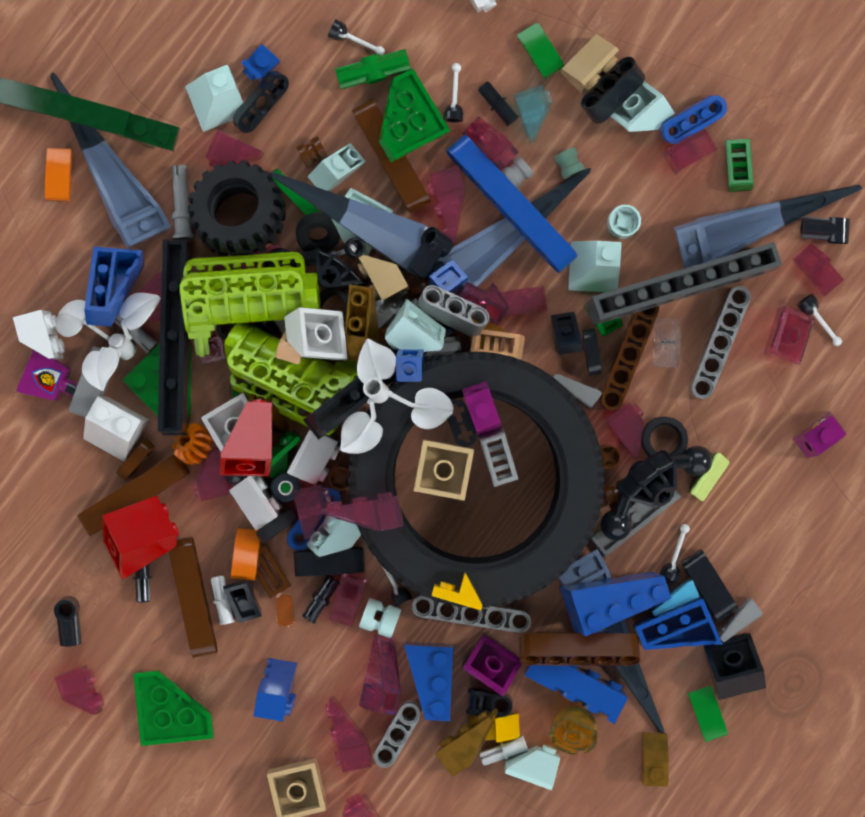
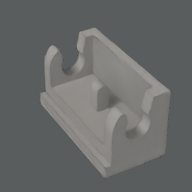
[375,291,417,330]

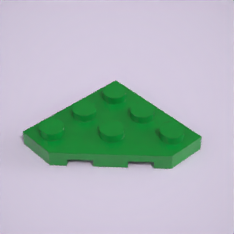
[378,69,451,163]
[122,344,192,418]
[133,670,214,746]

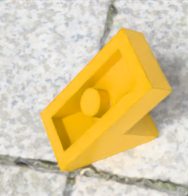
[432,572,482,610]
[470,713,520,743]

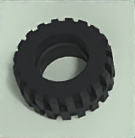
[188,160,286,257]

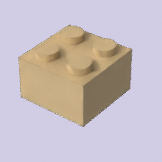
[413,439,474,501]
[267,758,328,817]

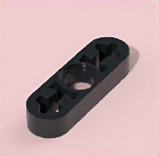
[233,71,289,133]

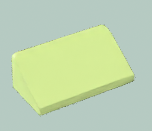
[688,452,730,501]

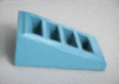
[651,578,700,617]

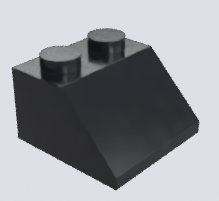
[703,633,766,700]

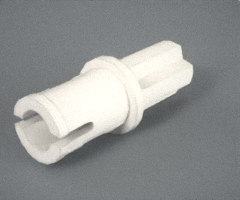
[211,575,235,625]
[479,736,529,766]

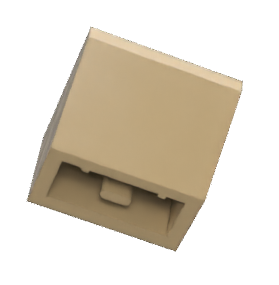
[561,34,619,93]
[357,255,409,301]

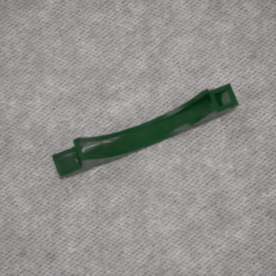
[0,78,180,152]

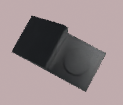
[551,311,583,355]
[223,580,262,623]

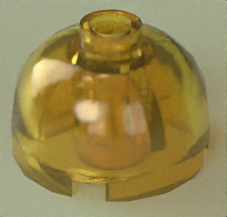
[548,706,598,755]

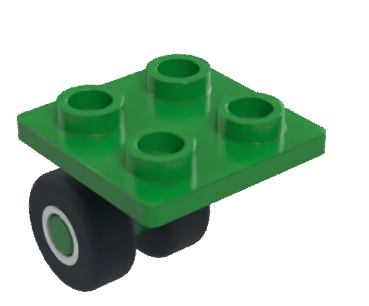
[269,429,301,502]

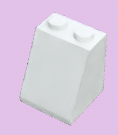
[83,396,150,462]

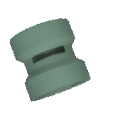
[553,147,585,180]

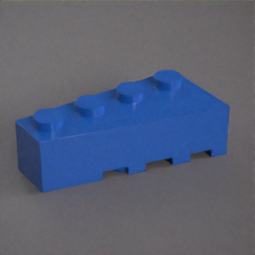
[559,571,671,637]
[524,665,628,724]

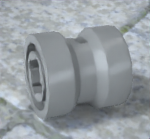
[501,156,534,188]

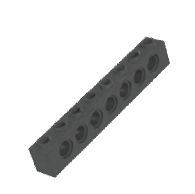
[586,242,782,326]

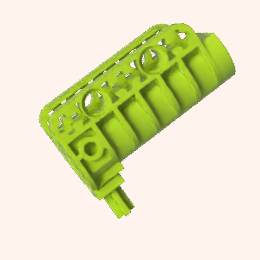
[180,252,321,357]
[224,323,358,435]

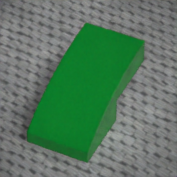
[517,22,565,79]
[688,685,728,743]

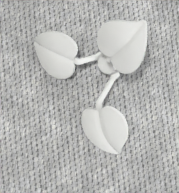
[56,293,161,391]
[340,339,454,454]

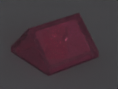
[764,306,815,365]

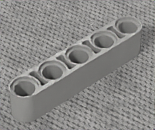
[689,286,751,399]
[412,594,531,633]

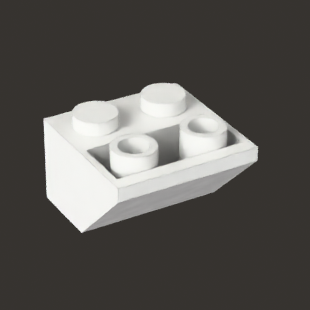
[13,310,65,360]
[229,476,283,531]

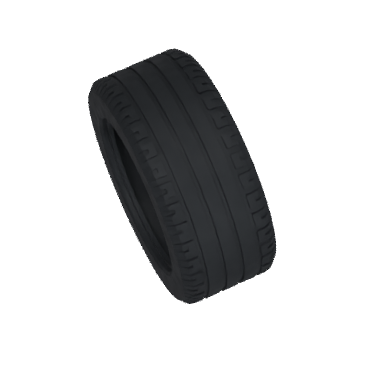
[348,352,605,608]

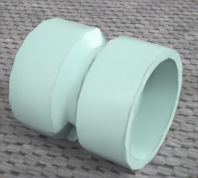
[607,205,641,239]
[359,597,401,639]

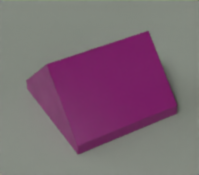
[462,634,522,696]

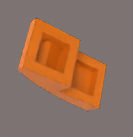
[45,148,73,201]
[231,528,261,580]

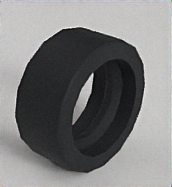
[641,416,689,457]

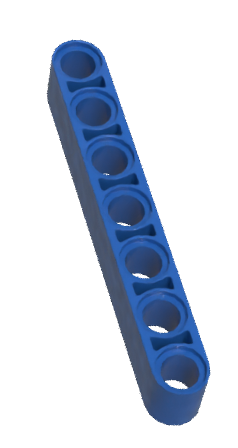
[446,134,578,273]

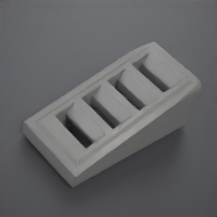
[553,374,602,408]
[478,428,518,487]
[718,597,763,642]

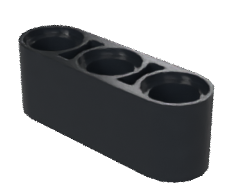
[581,56,645,124]
[293,547,365,577]
[681,549,739,621]

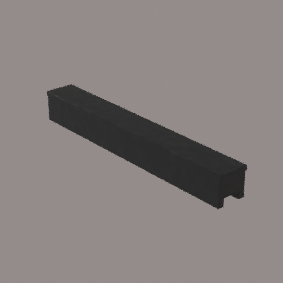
[157,239,192,436]
[303,308,456,440]

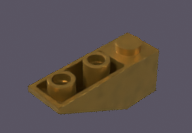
[345,285,379,362]
[435,708,498,777]

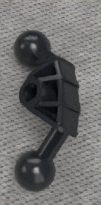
[264,247,367,291]
[600,446,713,541]

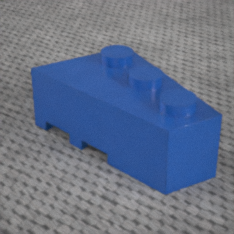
[84,247,144,327]
[633,597,722,650]
[404,642,453,721]
[253,658,297,722]

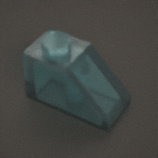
[514,85,553,143]

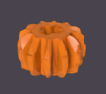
[172,422,214,465]

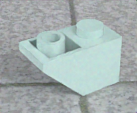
[308,143,366,191]
[306,506,361,557]

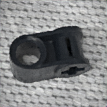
[466,688,513,717]

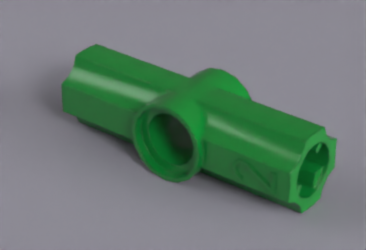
[335,49,411,90]

